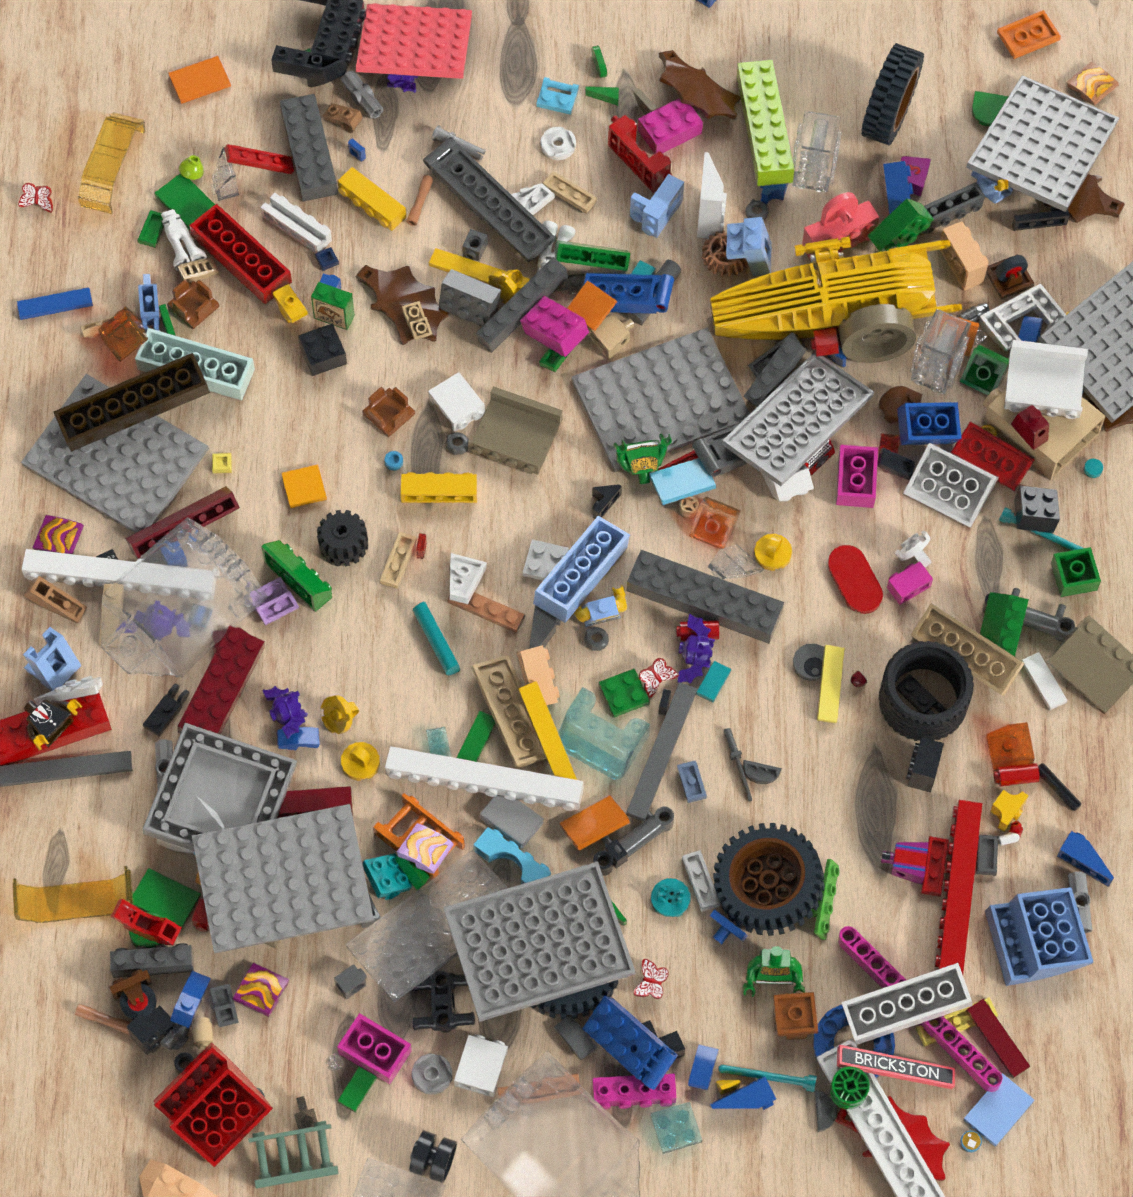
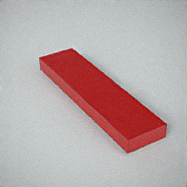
[224,144,294,174]

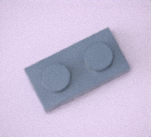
[677,760,707,803]

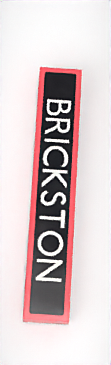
[837,1045,955,1089]

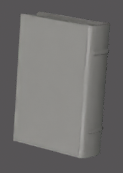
[479,795,544,849]

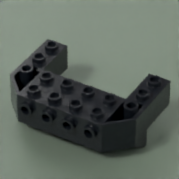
[271,0,367,88]

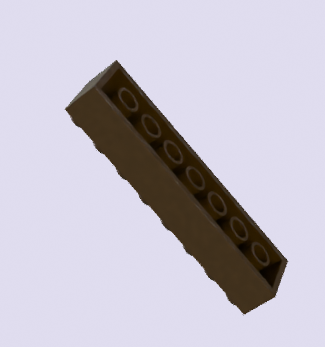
[53,353,210,452]

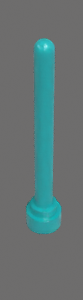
[999,507,1083,551]
[718,1065,817,1092]

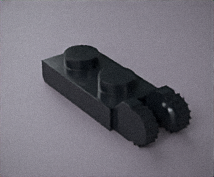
[896,674,946,714]
[143,683,190,736]

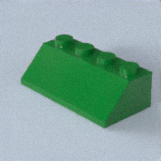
[261,540,332,612]
[980,592,1029,657]

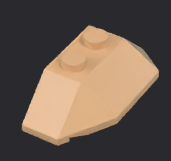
[139,1159,217,1197]

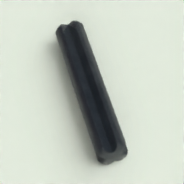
[1038,763,1082,811]

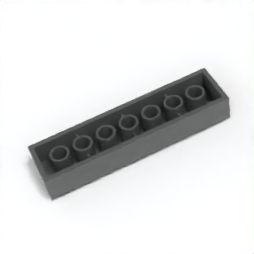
[626,550,784,644]

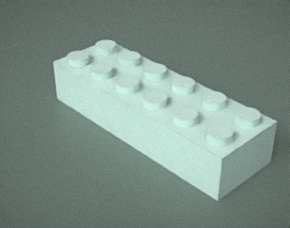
[135,328,255,400]

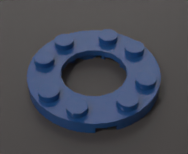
[813,1005,895,1078]

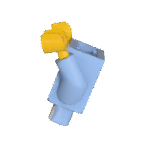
[971,171,1013,204]

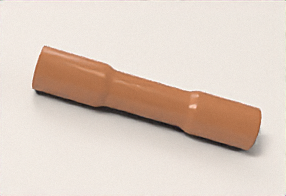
[406,175,433,226]
[75,1004,131,1035]

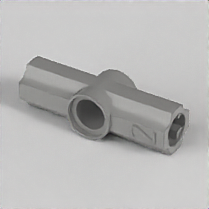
[341,71,383,119]
[155,739,173,789]
[1068,871,1092,934]

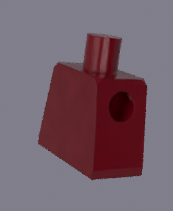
[1011,405,1049,450]

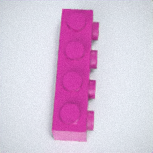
[592,1074,677,1110]

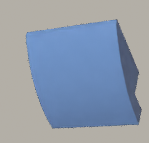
[985,887,1094,986]

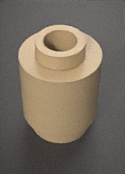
[191,1018,214,1049]

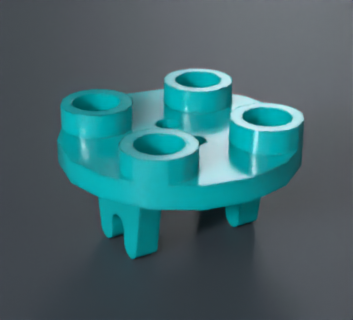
[651,878,691,917]

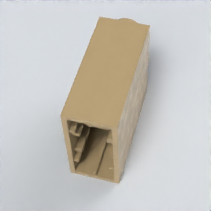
[983,388,1105,480]

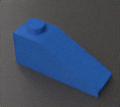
[1057,831,1114,887]
[170,971,211,1028]
[710,1076,776,1110]

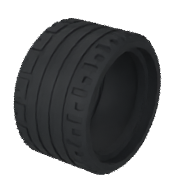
[879,641,974,741]

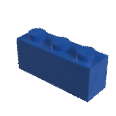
[883,161,913,214]

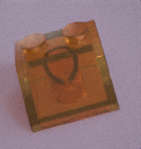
[98,307,148,362]
[689,496,741,550]
[986,722,1035,772]

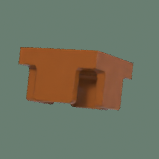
[167,280,220,329]
[362,387,415,438]
[773,992,818,1040]

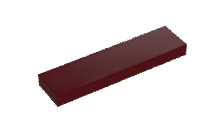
[966,998,1031,1078]

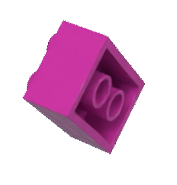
[638,98,703,154]
[520,296,589,357]
[836,445,878,508]
[337,1013,412,1085]

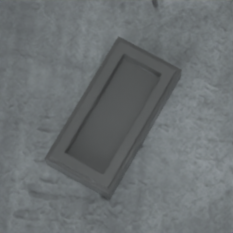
[976,835,998,876]

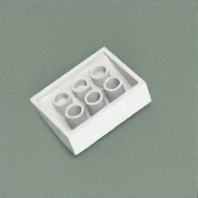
[697,152,727,239]
[904,443,999,528]

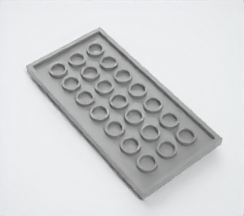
[722,351,874,487]

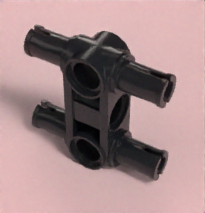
[411,970,475,1033]

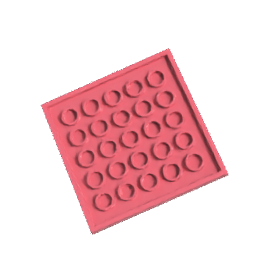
[356,3,472,79]

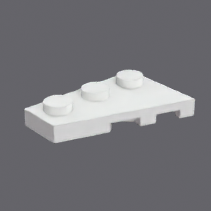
[450,553,487,604]

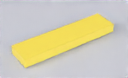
[817,645,845,724]
[916,997,998,1047]

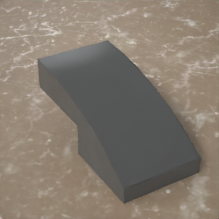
[210,984,239,1028]
[554,1015,597,1060]

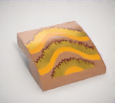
[1067,62,1119,106]

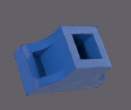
[760,183,788,204]

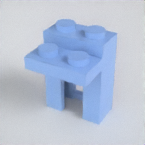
[630,174,684,238]
[726,217,772,276]
[23,627,81,691]

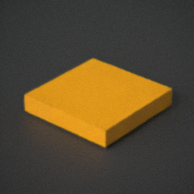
[281,464,327,508]

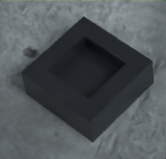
[658,689,671,715]

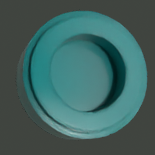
[1084,458,1104,478]

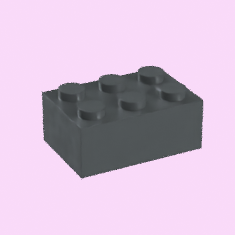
[438,269,501,327]

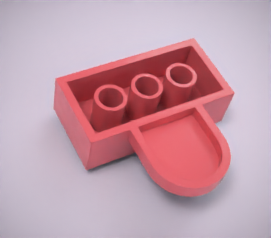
[802,192,879,260]

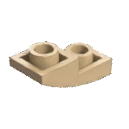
[401,301,432,340]

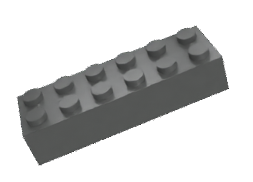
[280,94,338,202]

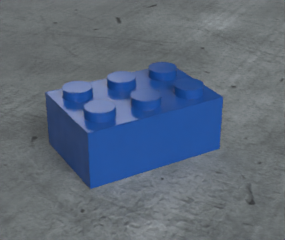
[897,402,962,445]

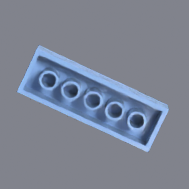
[533,516,630,623]

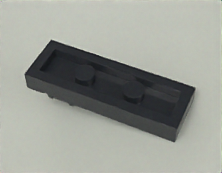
[1012,206,1069,231]

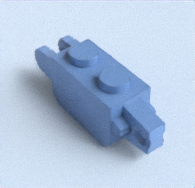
[138,274,160,335]

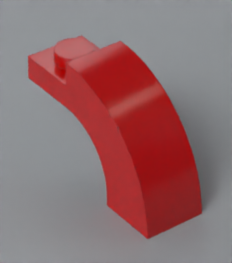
[110,899,182,945]

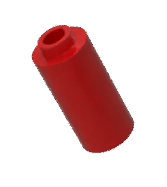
[676,620,719,641]
[993,763,1040,787]

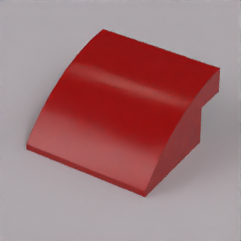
[154,1042,273,1167]

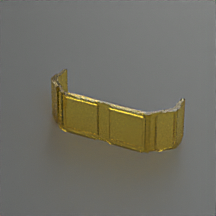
[78,112,146,214]
[13,866,134,923]

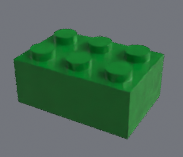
[867,198,934,252]

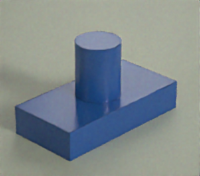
[710,909,748,944]

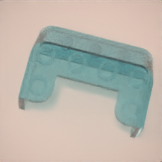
[558,687,650,779]

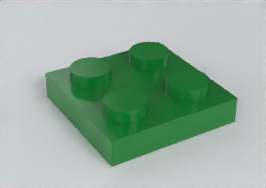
[599,668,650,717]

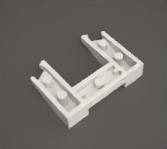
[979,284,1066,351]

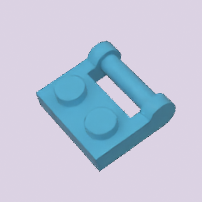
[536,77,579,115]

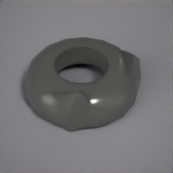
[745,199,769,221]
[445,432,469,455]
[584,627,609,651]

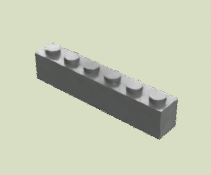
[476,257,568,353]

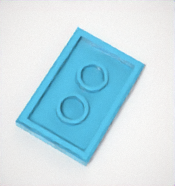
[649,458,716,505]

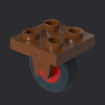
[986,254,1035,299]
[109,969,157,1020]

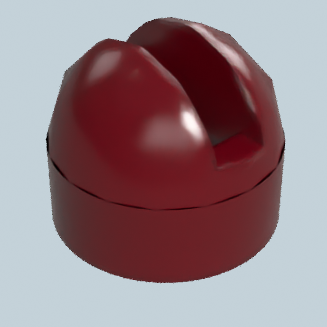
[850,670,868,688]

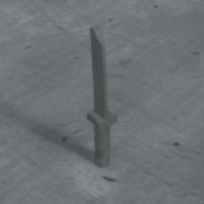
[724,728,752,801]

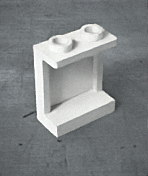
[428,372,485,432]
[454,1034,508,1098]

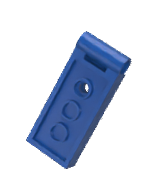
[583,273,674,314]
[582,996,678,1090]

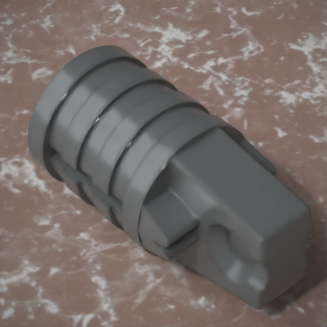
[956,303,990,322]

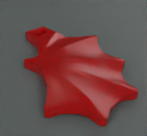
[835,1096,950,1181]

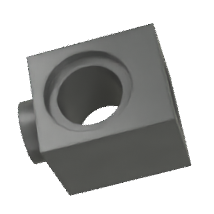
[462,229,488,262]
[334,964,367,999]

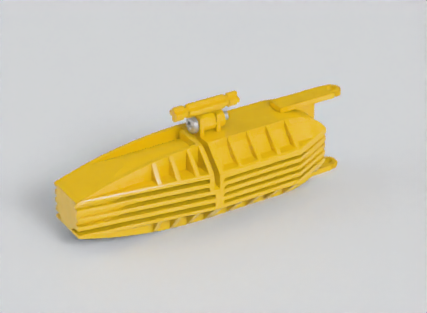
[710,237,962,340]

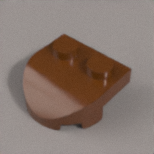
[879,386,923,424]

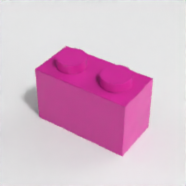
[887,561,933,605]

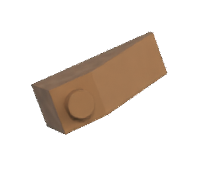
[23,576,87,623]

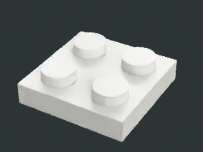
[523,539,569,581]

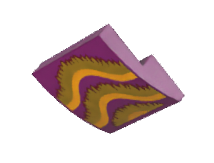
[32,515,84,554]
[233,962,289,1017]

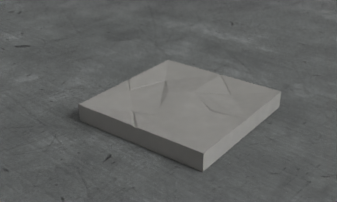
[142,723,297,851]

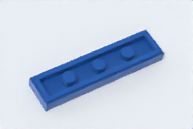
[17,287,93,320]

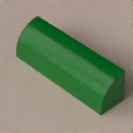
[555,240,631,271]

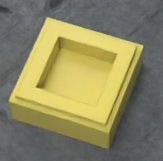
[212,453,232,473]

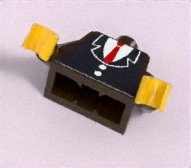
[24,699,82,750]

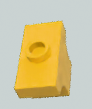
[273,284,308,324]
[990,790,1029,832]

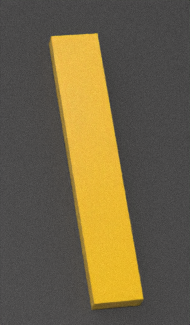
[429,248,530,290]
[518,681,577,780]

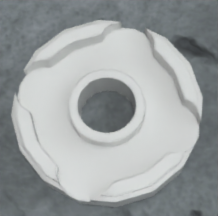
[540,127,576,160]

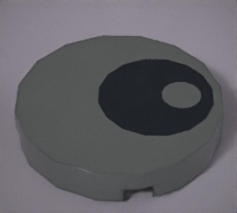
[793,643,824,681]

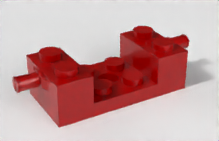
[608,114,673,193]

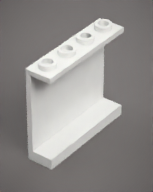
[1004,340,1088,419]

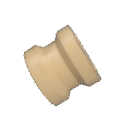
[680,496,699,519]

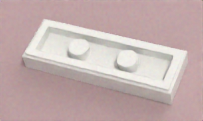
[1022,652,1067,711]
[682,850,720,912]

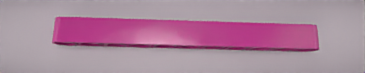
[838,926,1003,1092]

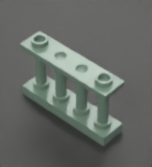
[248,1121,339,1189]

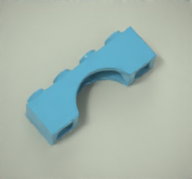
[473,827,551,884]

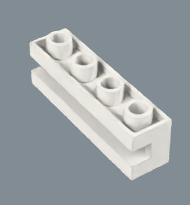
[261,193,332,254]

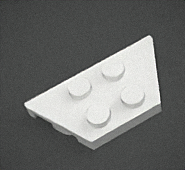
[34,676,103,705]

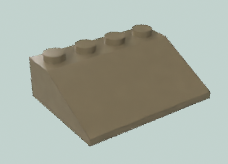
[1047,615,1133,714]

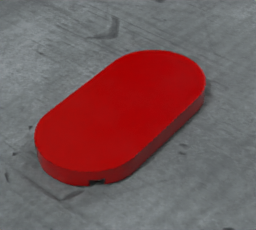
[828,545,883,614]

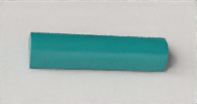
[412,601,460,675]

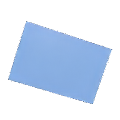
[964,1073,1034,1147]

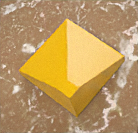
[715,1080,740,1095]

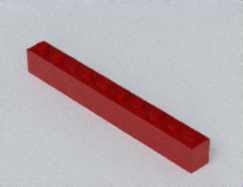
[934,800,983,975]

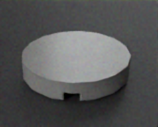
[412,1053,452,1095]

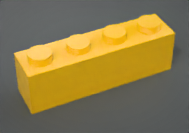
[338,167,406,231]
[401,472,477,503]

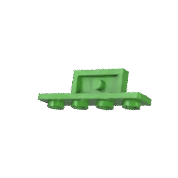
[805,859,840,940]

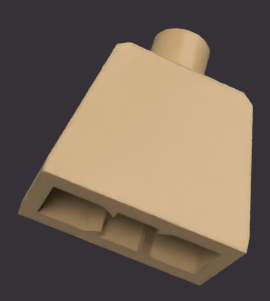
[588,315,634,360]

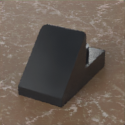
[592,484,622,519]

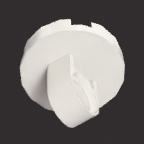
[895,531,932,568]

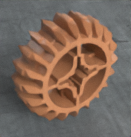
[702,229,748,277]

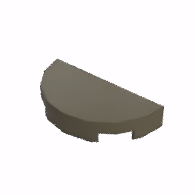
[633,88,657,115]

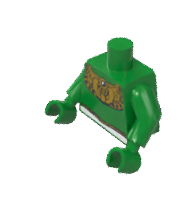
[613,433,672,484]
[742,946,805,997]

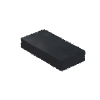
[877,448,915,480]

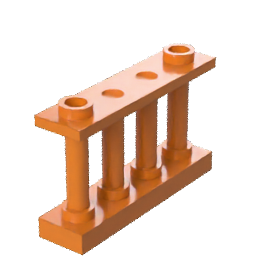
[373,793,465,882]

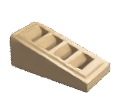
[177,257,219,284]

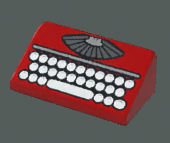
[804,439,835,476]

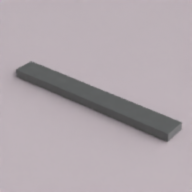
[626,682,698,822]
[0,751,133,787]

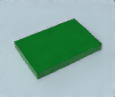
[155,173,215,230]
[129,868,201,930]

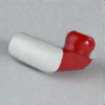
[998,821,1023,846]

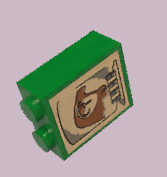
[311,281,355,330]

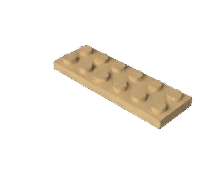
[910,603,1025,696]
[471,655,547,769]

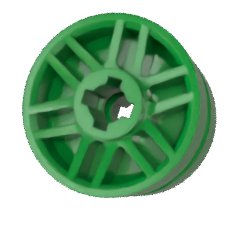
[830,1066,870,1109]

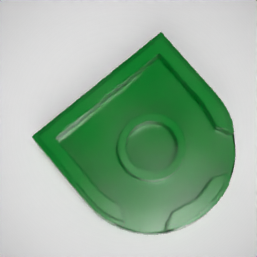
[972,91,1009,127]

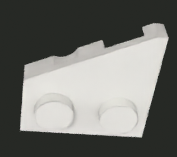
[509,183,555,215]

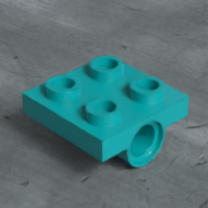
[362,853,413,900]

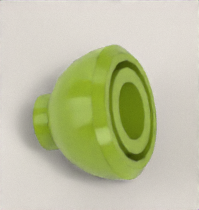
[179,155,204,180]

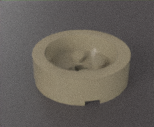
[839,304,916,363]

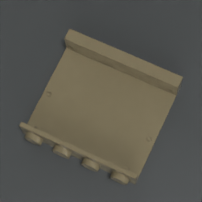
[468,386,563,475]

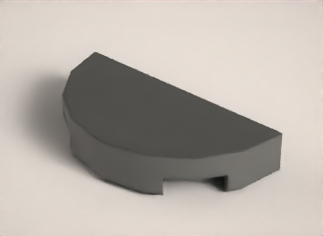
[743,760,782,784]
[160,1023,192,1050]
[814,1090,837,1132]

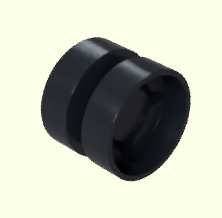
[409,1130,457,1183]

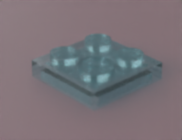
[650,1102,702,1154]

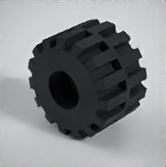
[317,510,369,567]

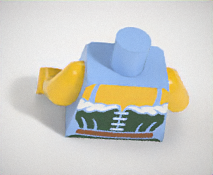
[574,585,627,627]

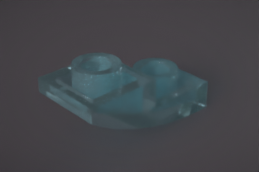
[426,727,451,757]

